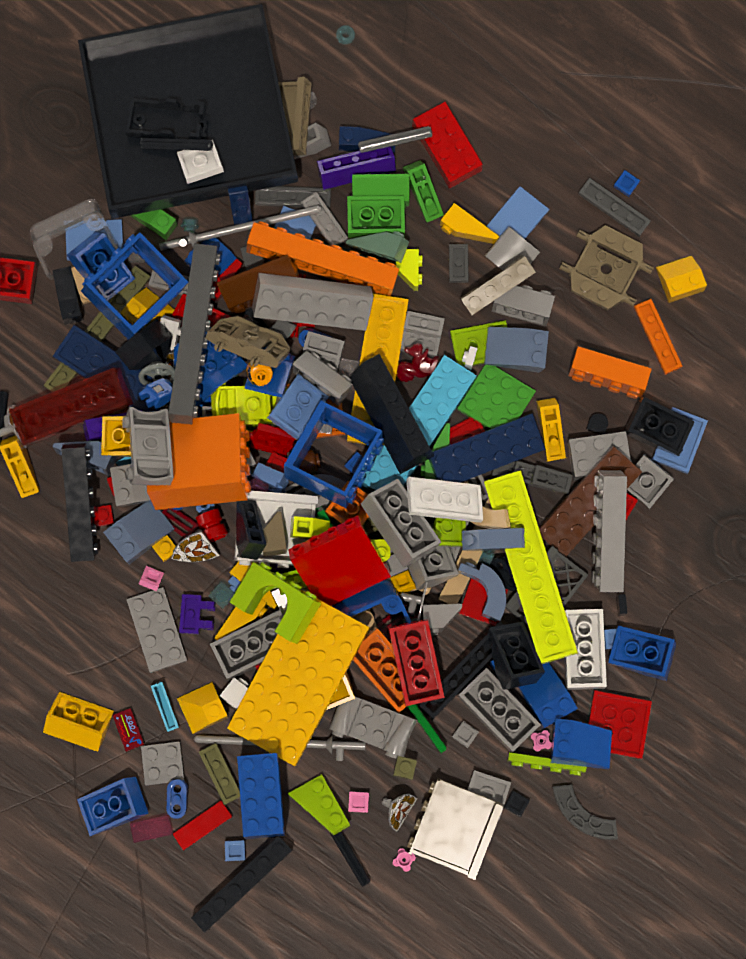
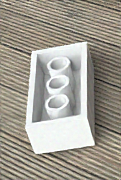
[564,609,607,690]

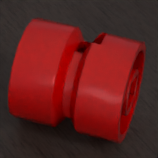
[196,509,228,542]

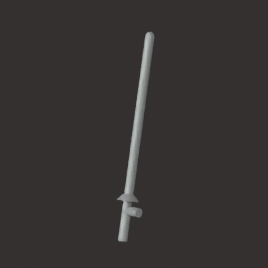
[159,206,322,251]
[194,735,366,761]

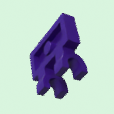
[179,594,216,635]

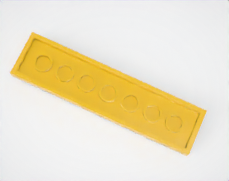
[347,294,409,445]

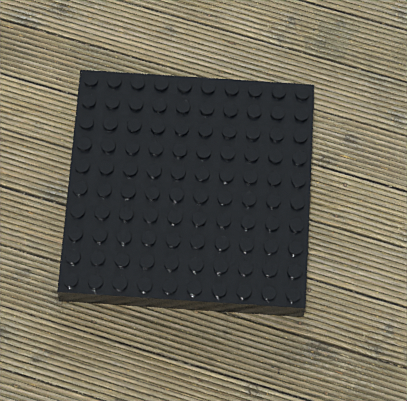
[78,4,298,219]

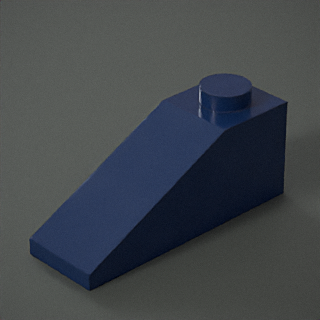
[339,126,395,154]

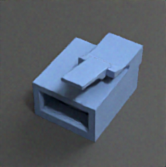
[251,463,289,493]

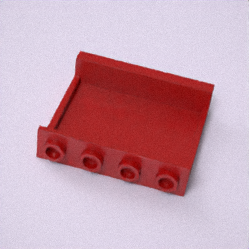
[288,516,391,606]

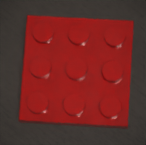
[588,690,652,759]

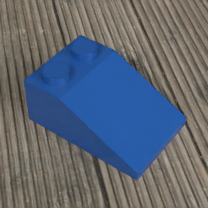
[67,232,135,301]
[244,347,295,398]
[608,626,677,681]
[518,662,578,730]
[551,719,612,769]
[77,777,149,836]

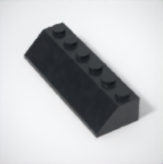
[349,354,434,474]

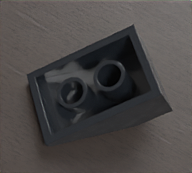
[623,397,694,456]
[488,621,545,690]

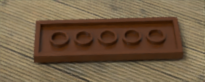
[539,446,642,557]

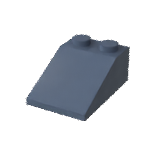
[484,327,549,373]
[53,441,118,476]
[103,502,175,565]

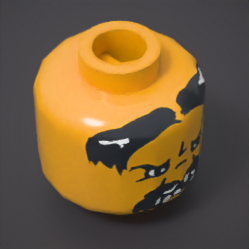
[246,362,273,386]

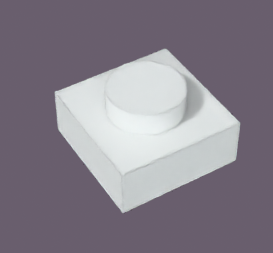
[462,346,477,370]

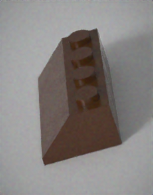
[217,255,300,314]

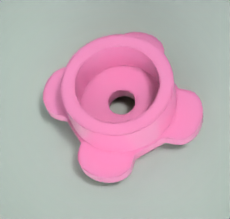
[531,730,552,752]
[393,848,416,872]

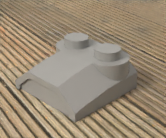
[627,455,674,509]

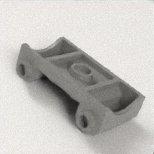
[122,407,174,485]
[329,696,418,759]

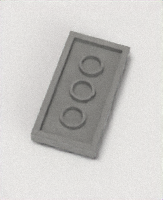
[126,587,187,673]

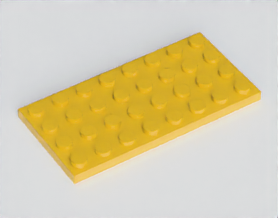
[227,590,370,766]

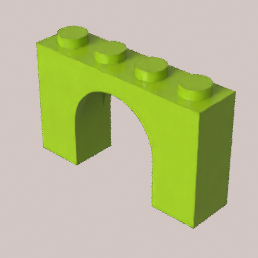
[230,562,321,644]

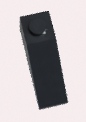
[52,266,83,325]
[236,500,267,560]

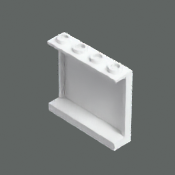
[234,491,318,568]

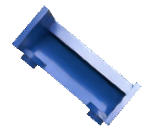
[332,580,411,623]

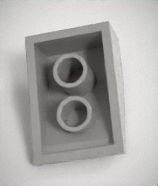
[110,464,151,507]

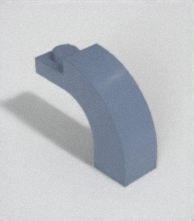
[458,562,506,623]

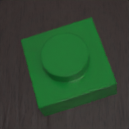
[315,507,333,527]

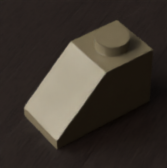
[263,512,287,557]

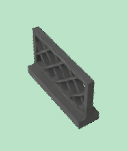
[505,546,588,626]

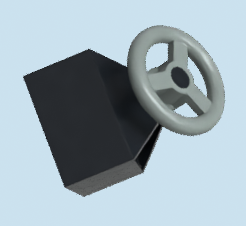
[115,319,175,386]

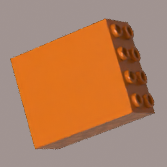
[147,413,251,510]

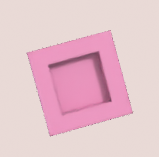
[139,566,164,591]
[348,792,369,813]

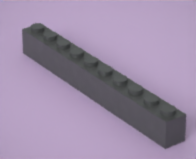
[168,243,221,425]

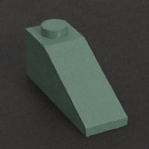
[346,231,409,263]

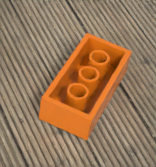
[568,346,652,399]
[353,627,406,713]

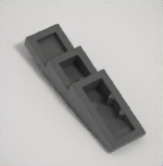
[491,461,573,494]

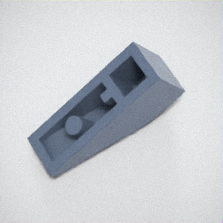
[462,528,525,551]

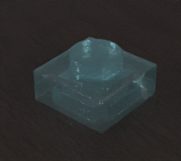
[208,582,235,609]

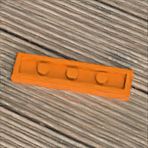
[633,299,683,375]

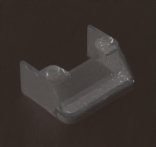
[30,199,119,280]

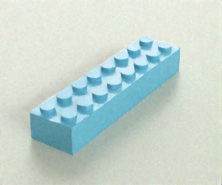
[363,355,477,492]

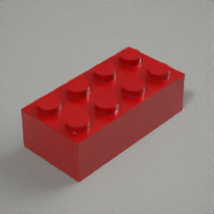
[412,102,483,189]
[0,258,37,304]
[388,619,445,706]

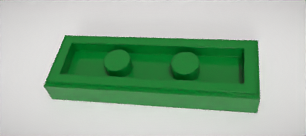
[407,704,447,755]

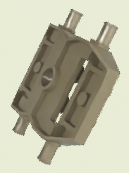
[559,225,654,311]
[206,316,290,368]

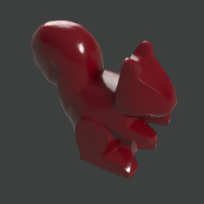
[396,343,439,382]

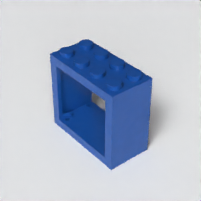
[81,233,188,340]
[284,400,384,508]
[237,753,285,839]

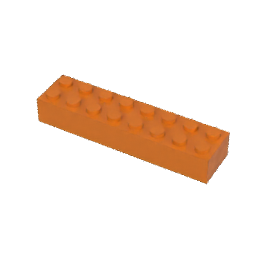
[246,221,400,296]

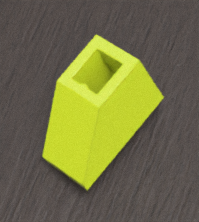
[396,249,422,291]
[290,516,330,539]

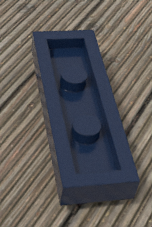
[228,186,253,225]

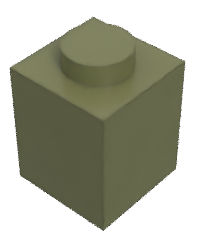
[393,756,417,781]

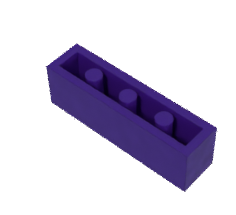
[317,147,396,190]

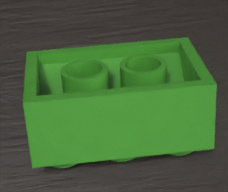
[352,174,409,208]
[347,195,405,239]

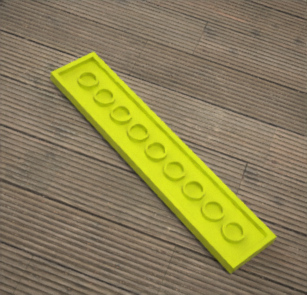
[484,470,578,664]

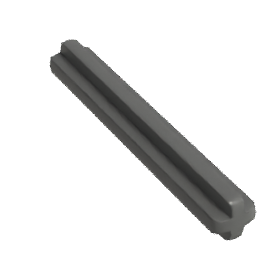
[358,126,432,153]

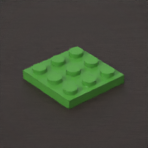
[457,365,536,429]

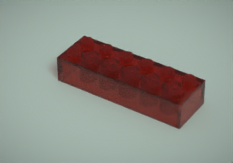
[10,367,133,446]

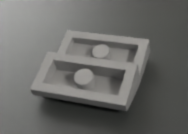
[485,227,540,270]
[400,311,445,358]
[303,331,345,372]

